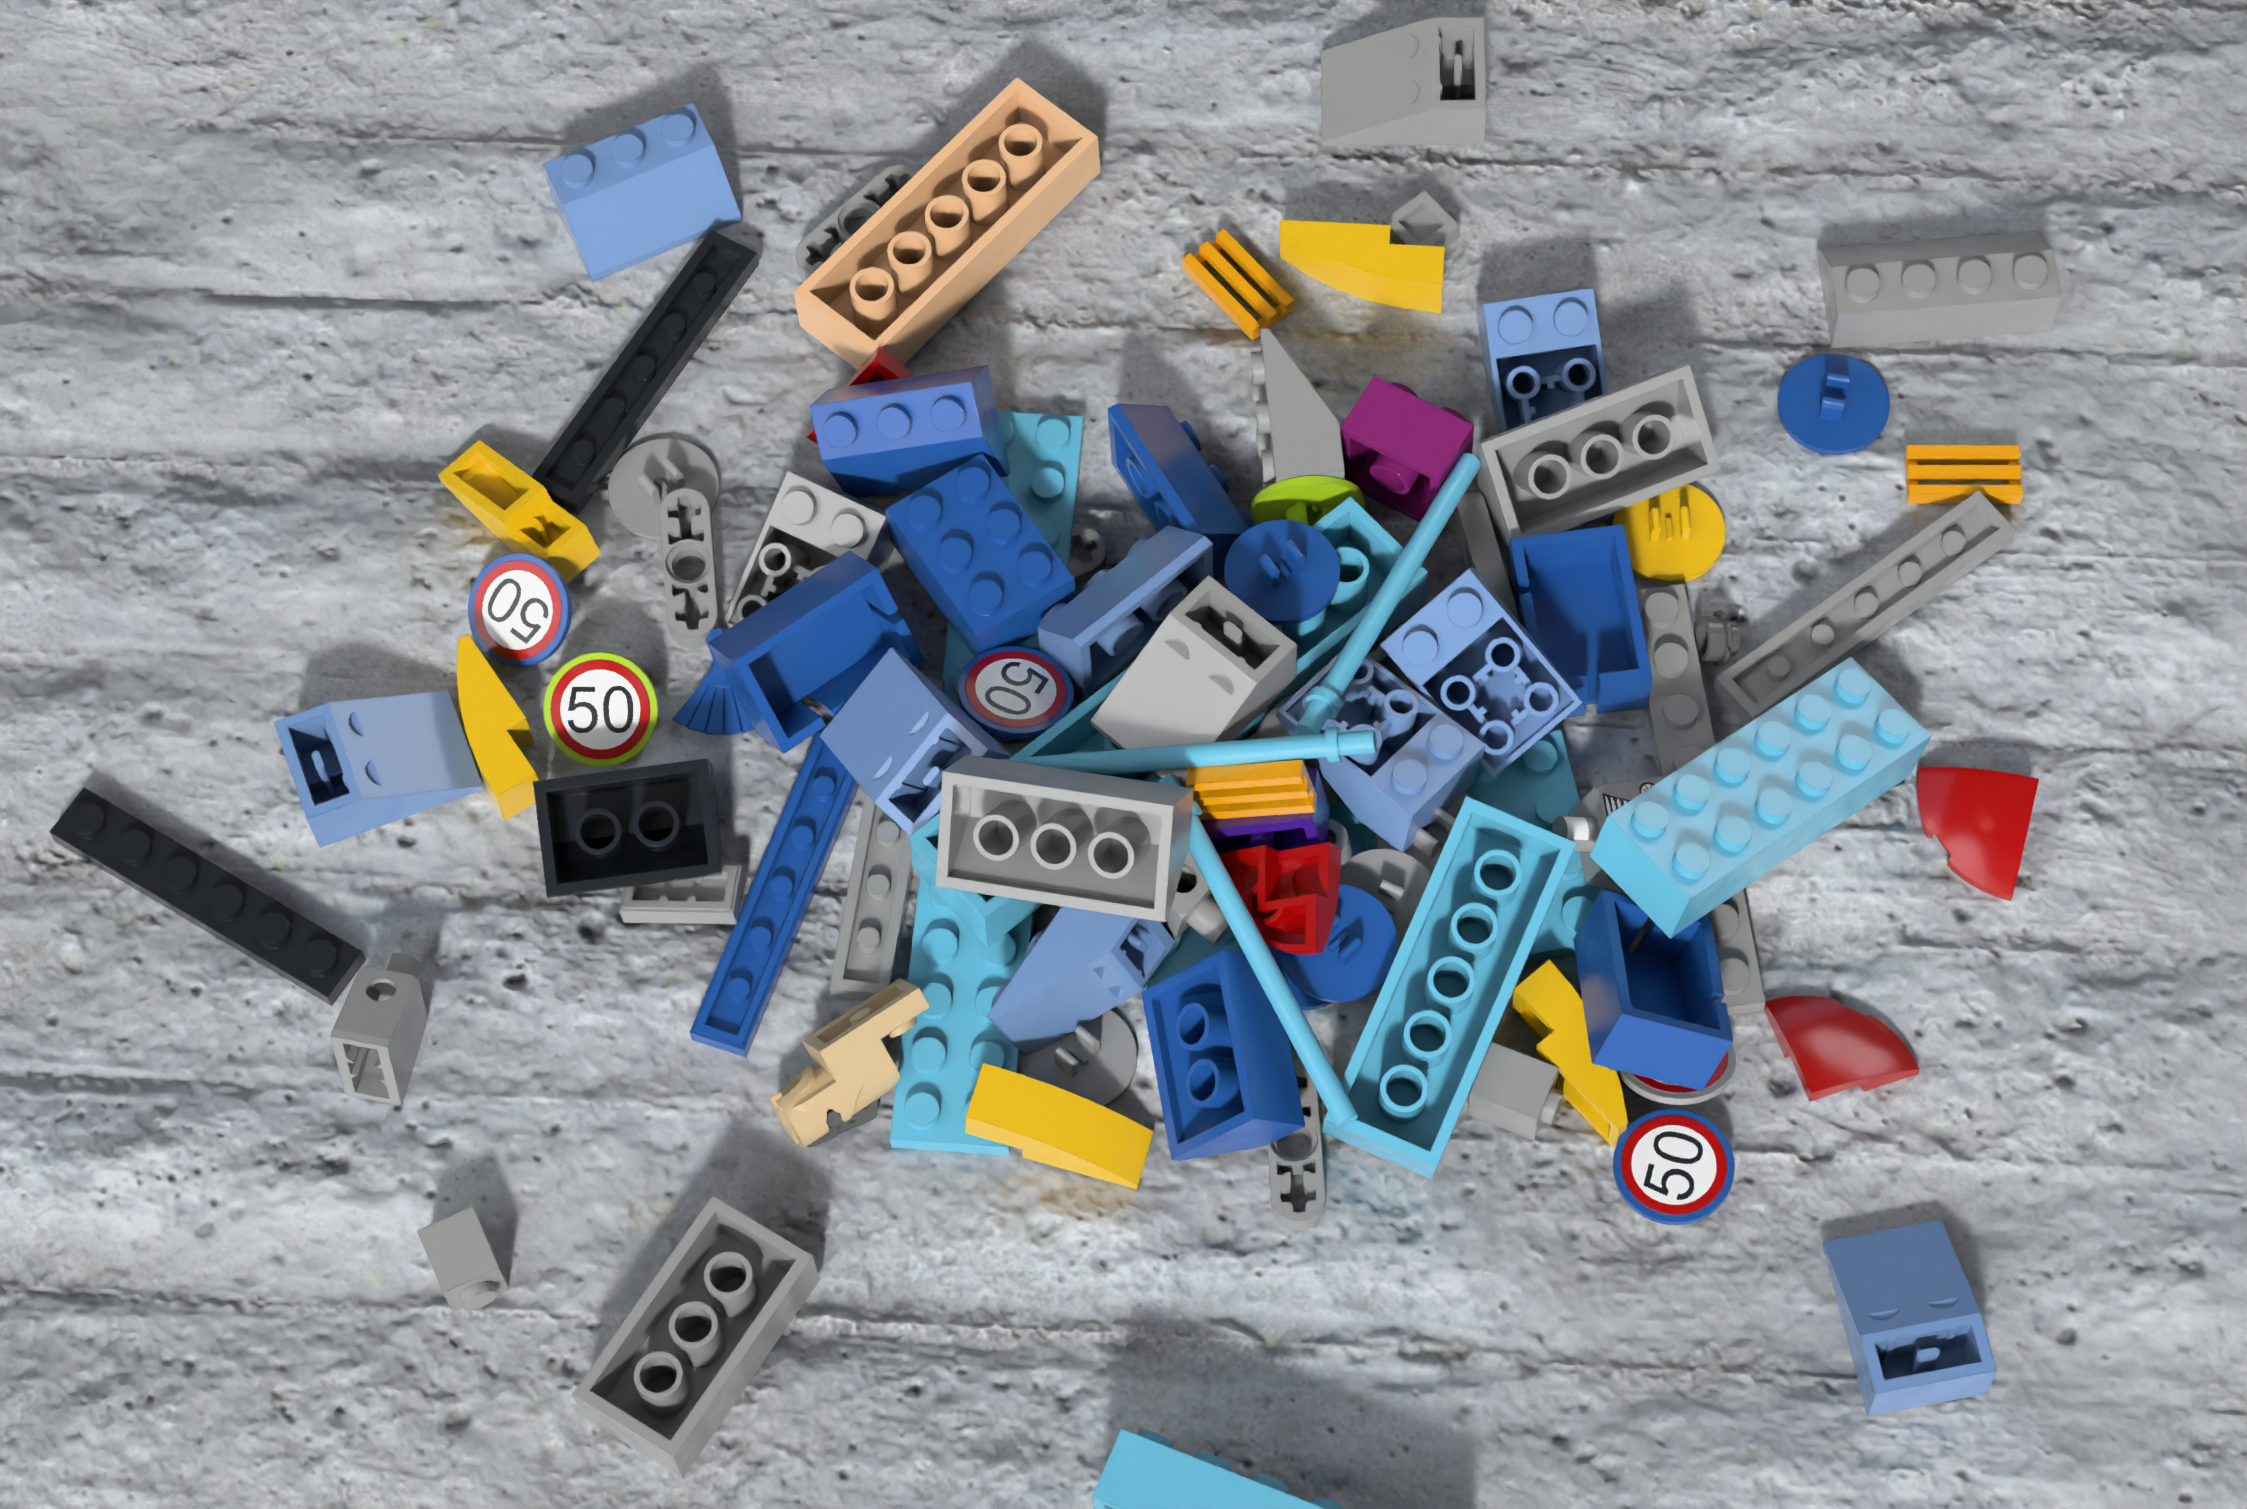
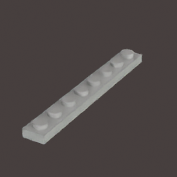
[1636,584,1765,1015]

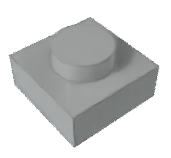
[1383,190,1460,248]

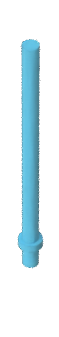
[1295,453,1481,735]
[999,726,1377,775]
[1156,774,1358,1128]

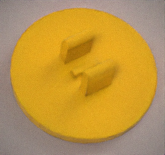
[1612,484,1726,584]

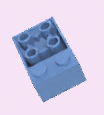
[1475,288,1608,434]
[1380,568,1583,778]
[820,647,1013,835]
[1276,652,1486,852]
[274,690,484,848]
[987,906,1175,1056]
[1822,1219,1997,1417]

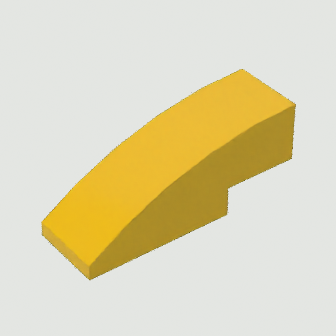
[1280,220,1445,313]
[438,440,601,584]
[456,634,539,821]
[1512,959,1628,1149]
[965,1063,1154,1189]

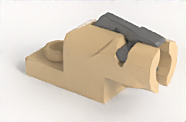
[770,978,930,1148]

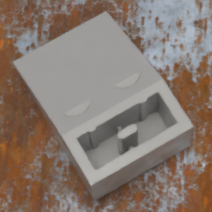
[1321,17,1487,146]
[1250,328,1345,490]
[721,471,895,630]
[1090,575,1297,787]

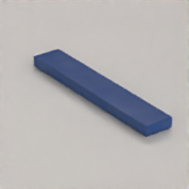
[689,730,860,1058]

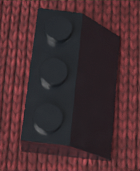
[533,758,722,898]

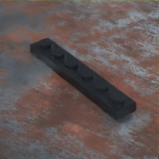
[531,230,759,515]
[49,787,366,1006]

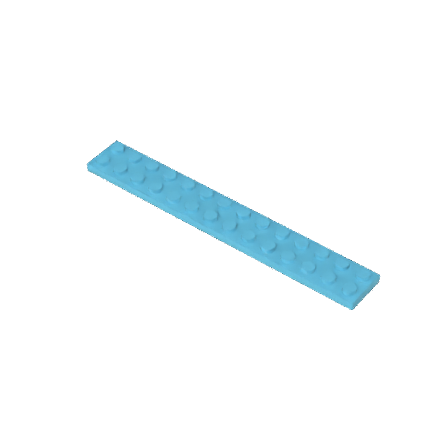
[890,411,1084,1156]

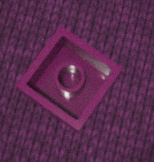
[1340,376,1474,522]

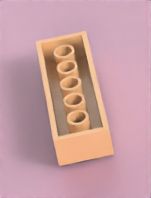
[793,77,1101,370]

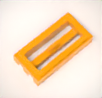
[1182,229,1295,341]
[1904,445,2023,504]
[1185,759,1317,820]

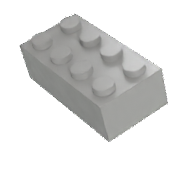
[572,1195,820,1479]

